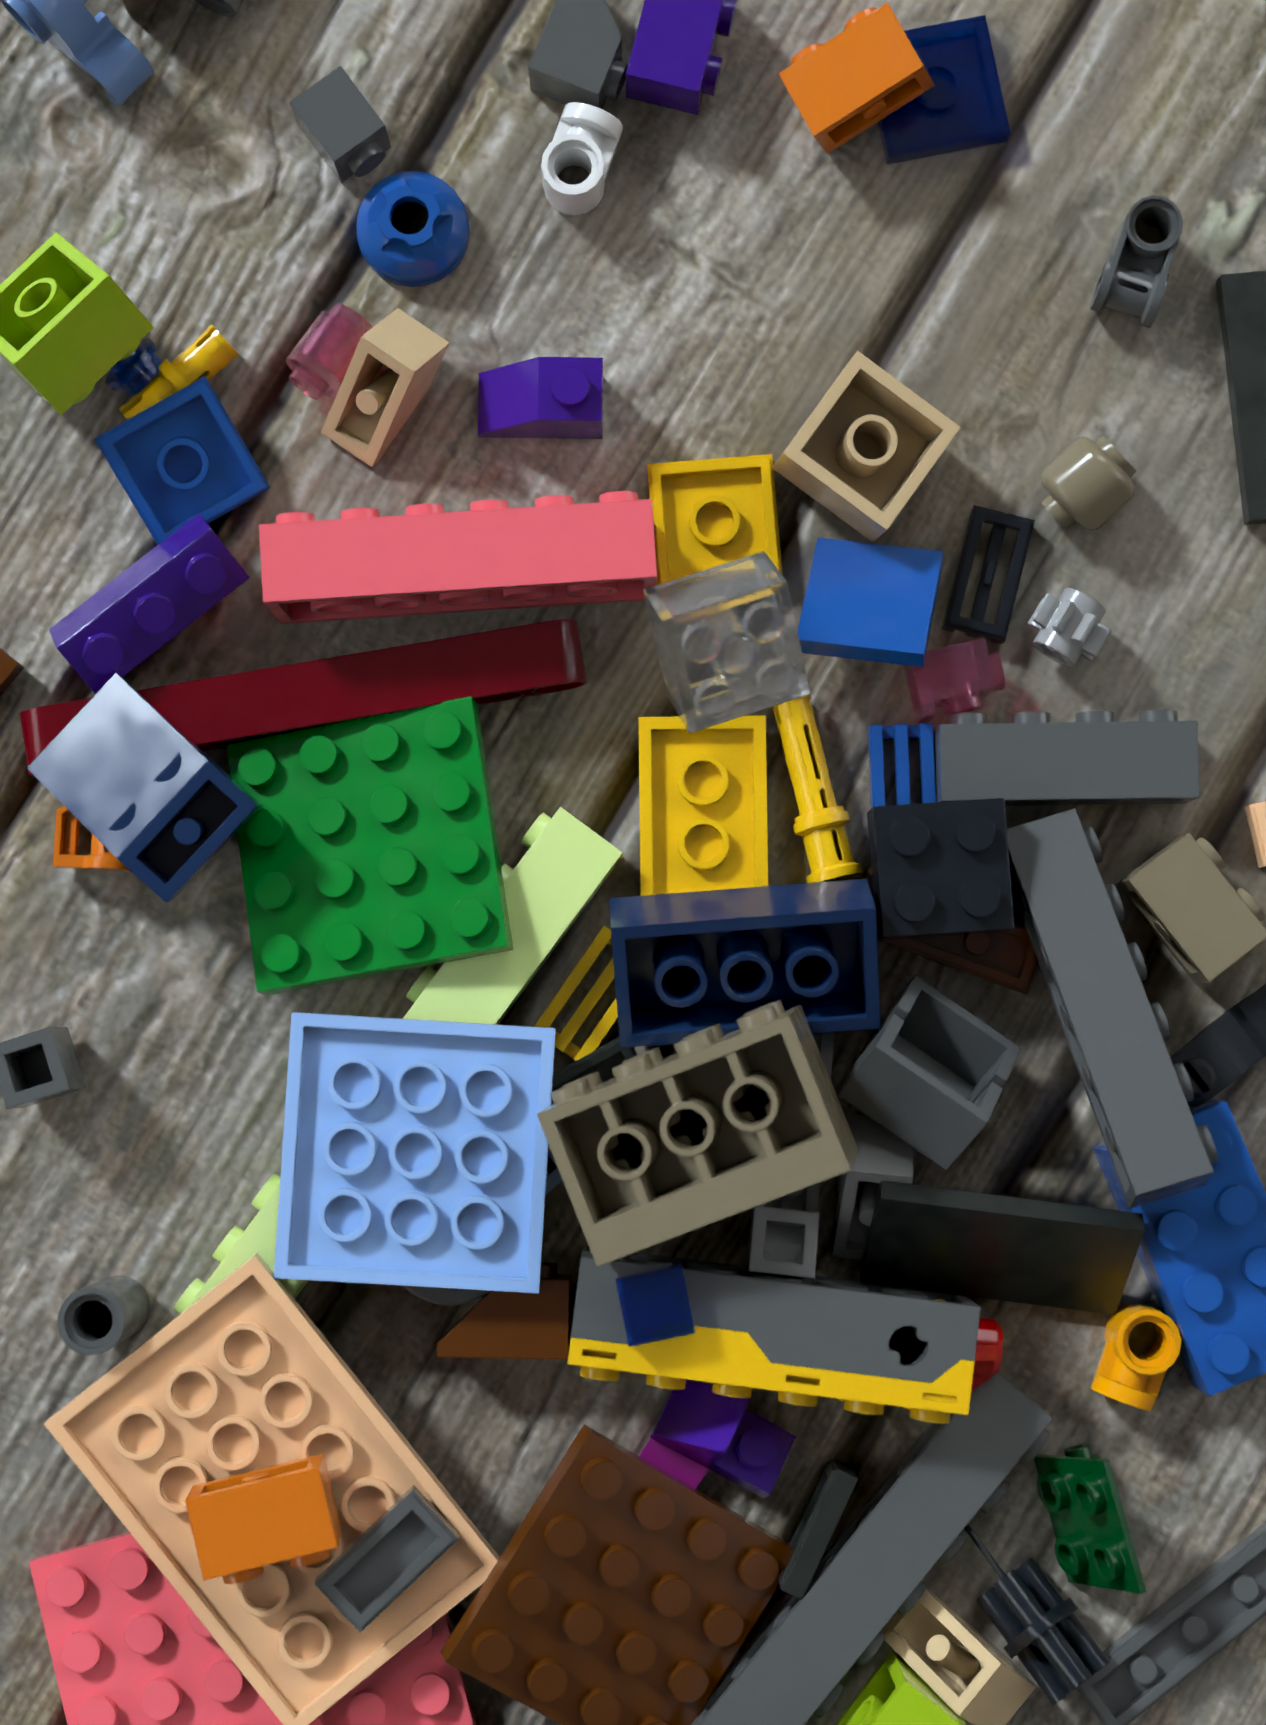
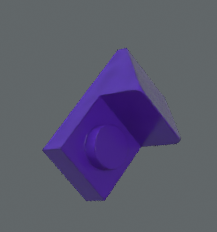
[650,1379,796,1499]

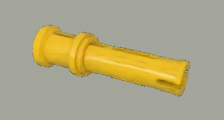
[770,691,864,883]

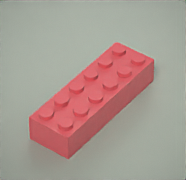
[259,491,657,624]

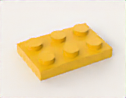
[638,716,768,896]

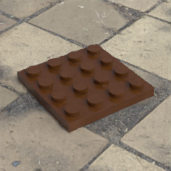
[440,1424,794,1725]

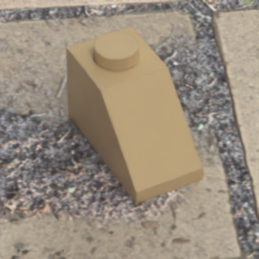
[321,308,449,467]
[881,1588,1036,1725]

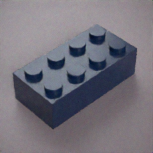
[609,879,881,1048]

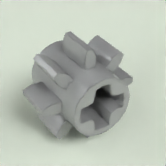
[1027,588,1111,667]

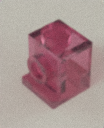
[903,638,1005,725]

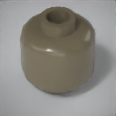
[1041,435,1137,531]

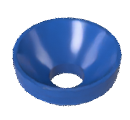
[356,171,470,287]

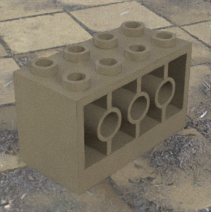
[537,1000,859,1267]

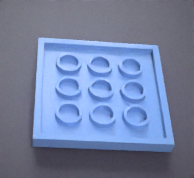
[274,1012,556,1293]

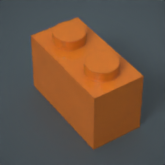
[778,2,935,154]
[185,1453,342,1584]

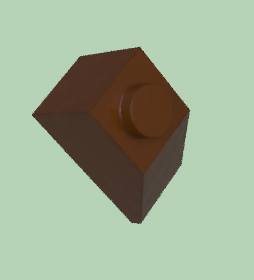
[437,1262,571,1360]

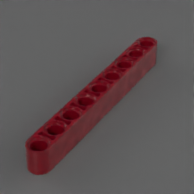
[20,619,587,778]

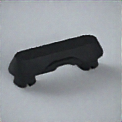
[1170,984,1266,1107]

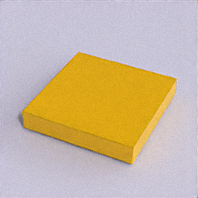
[647,454,783,592]

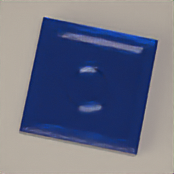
[878,15,1011,165]

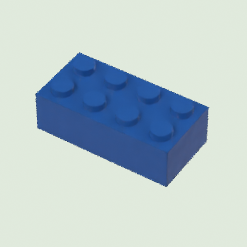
[1092,1100,1266,1396]

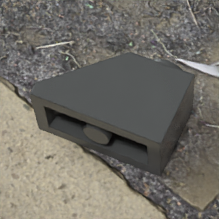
[528,0,628,110]

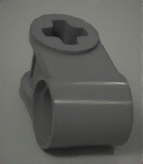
[1089,195,1183,328]

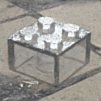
[643,551,810,733]

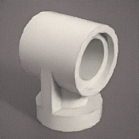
[541,102,623,216]

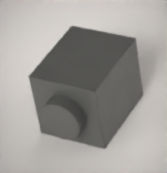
[289,66,391,183]
[0,1026,86,1109]

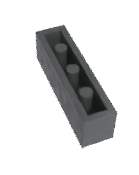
[933,710,1200,806]

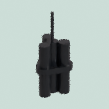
[964,1524,1110,1706]

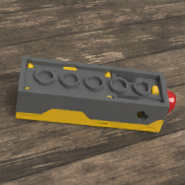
[568,1246,1003,1423]

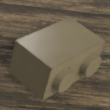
[1117,833,1266,984]

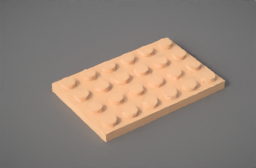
[44,1252,500,1725]

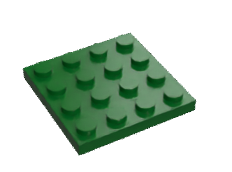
[226,696,513,996]

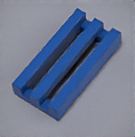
[867,723,936,809]

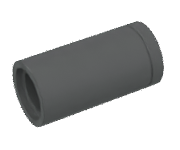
[58,1275,150,1355]

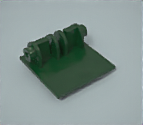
[1034,1444,1146,1594]

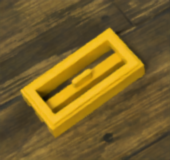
[534,926,618,1061]

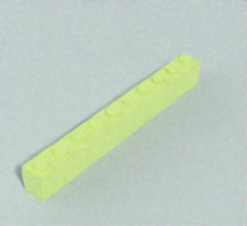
[173,807,623,1314]

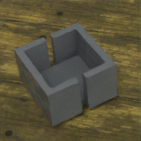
[838,975,1021,1170]

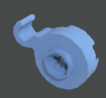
[0,0,155,107]

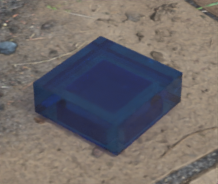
[615,1264,695,1347]

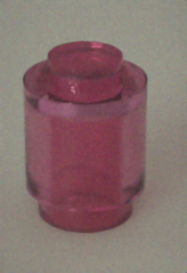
[286,303,373,401]

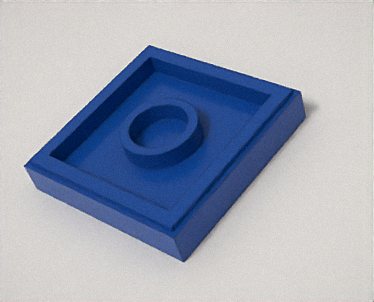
[94,376,270,545]
[795,538,943,667]

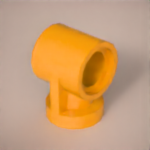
[1090,1302,1182,1412]

